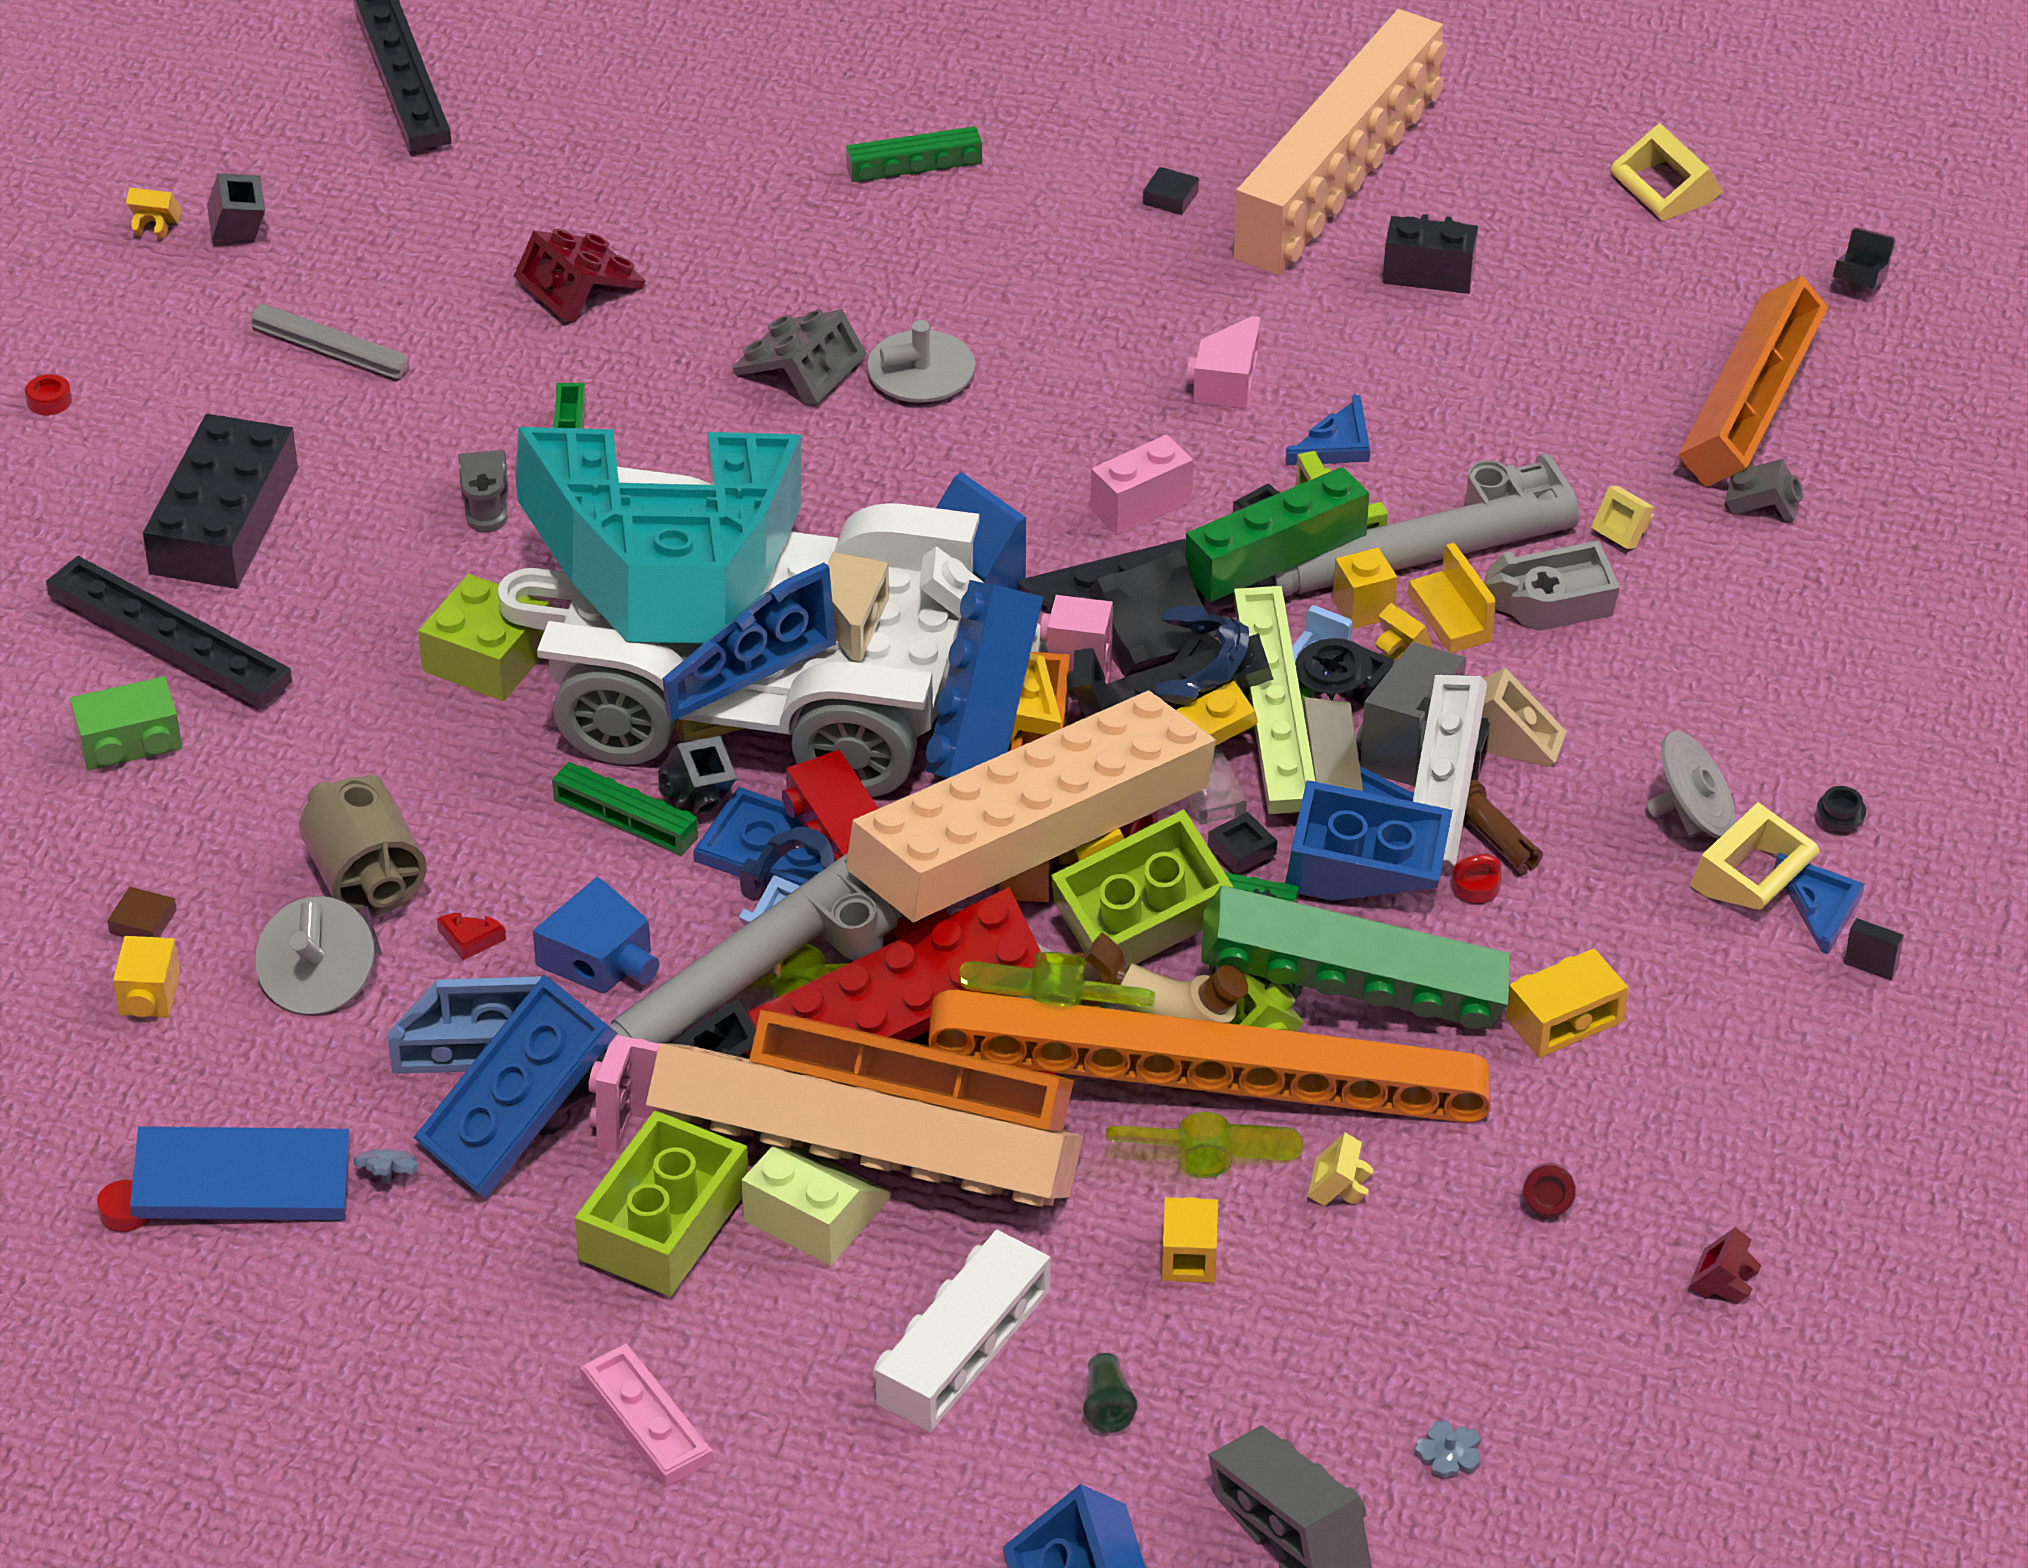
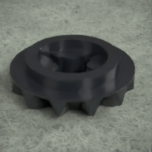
[1295,638,1372,700]

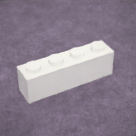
[873,1229,1050,1433]

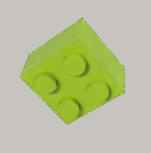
[418,574,550,701]

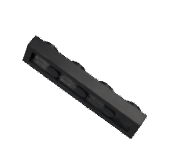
[1077,633,1274,719]

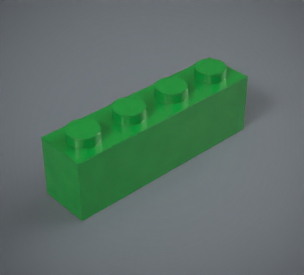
[1185,466,1369,602]

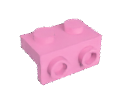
[589,1035,661,1153]

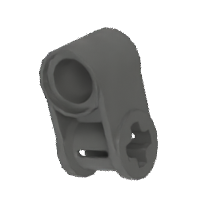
[458,449,509,532]

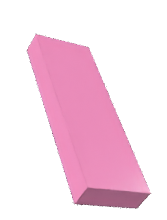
[580,1343,713,1487]

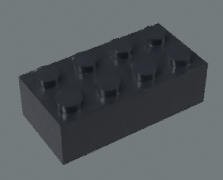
[143,414,298,589]

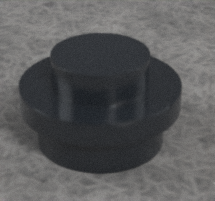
[1816,786,1866,831]

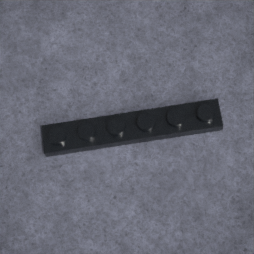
[353,0,452,152]
[46,556,292,709]

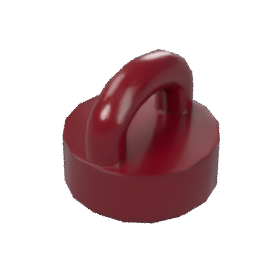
[1523,1163,1576,1217]

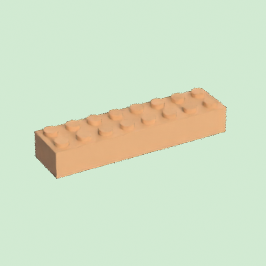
[1233,9,1446,276]
[846,690,1216,922]
[646,1043,1083,1207]

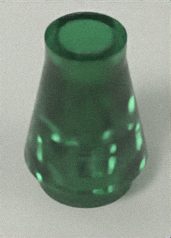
[1083,1353,1138,1433]

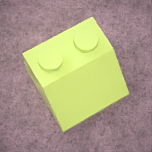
[742,1146,891,1266]

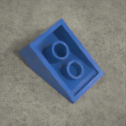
[1285,780,1453,901]

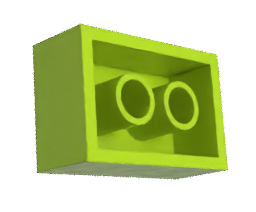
[1051,809,1233,969]
[574,1110,748,1297]

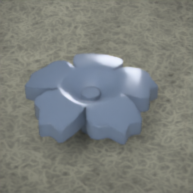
[353,1149,418,1183]
[1415,1420,1481,1478]

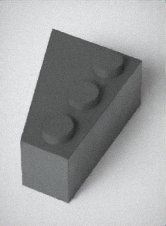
[1356,642,1466,786]
[1208,1425,1372,1568]

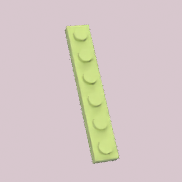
[1234,586,1316,814]

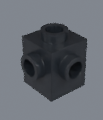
[657,736,737,814]

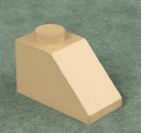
[827,552,889,662]
[1482,667,1567,767]

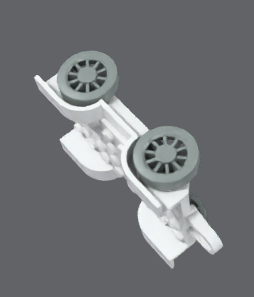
[498,467,979,797]

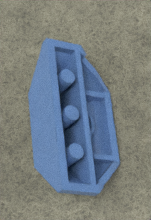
[388,977,541,1074]

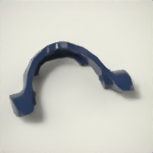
[1154,606,1249,706]
[739,827,836,901]

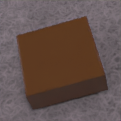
[107,886,177,938]

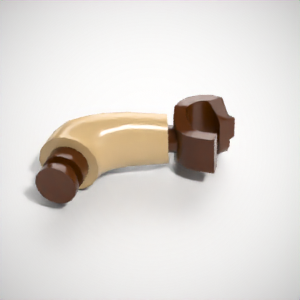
[1058,932,1249,1023]

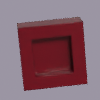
[1689,1227,1762,1304]

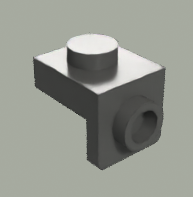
[1725,459,1803,522]

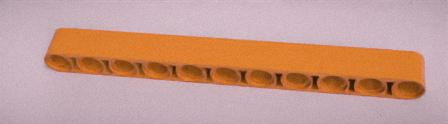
[929,990,1491,1123]

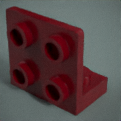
[513,229,646,322]

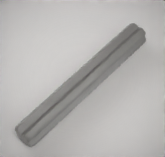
[251,304,409,379]

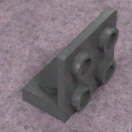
[732,309,867,405]

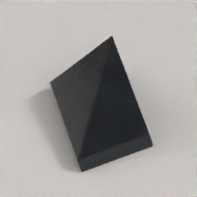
[667,998,757,1057]

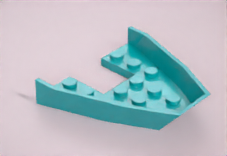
[515,427,802,643]

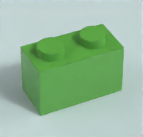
[69,676,182,771]

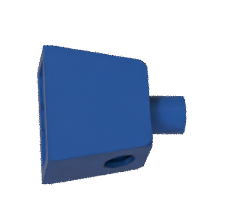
[533,877,659,993]

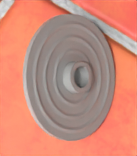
[867,320,975,402]
[1647,731,1736,838]
[255,896,375,1015]

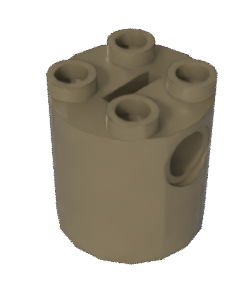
[299,775,427,916]

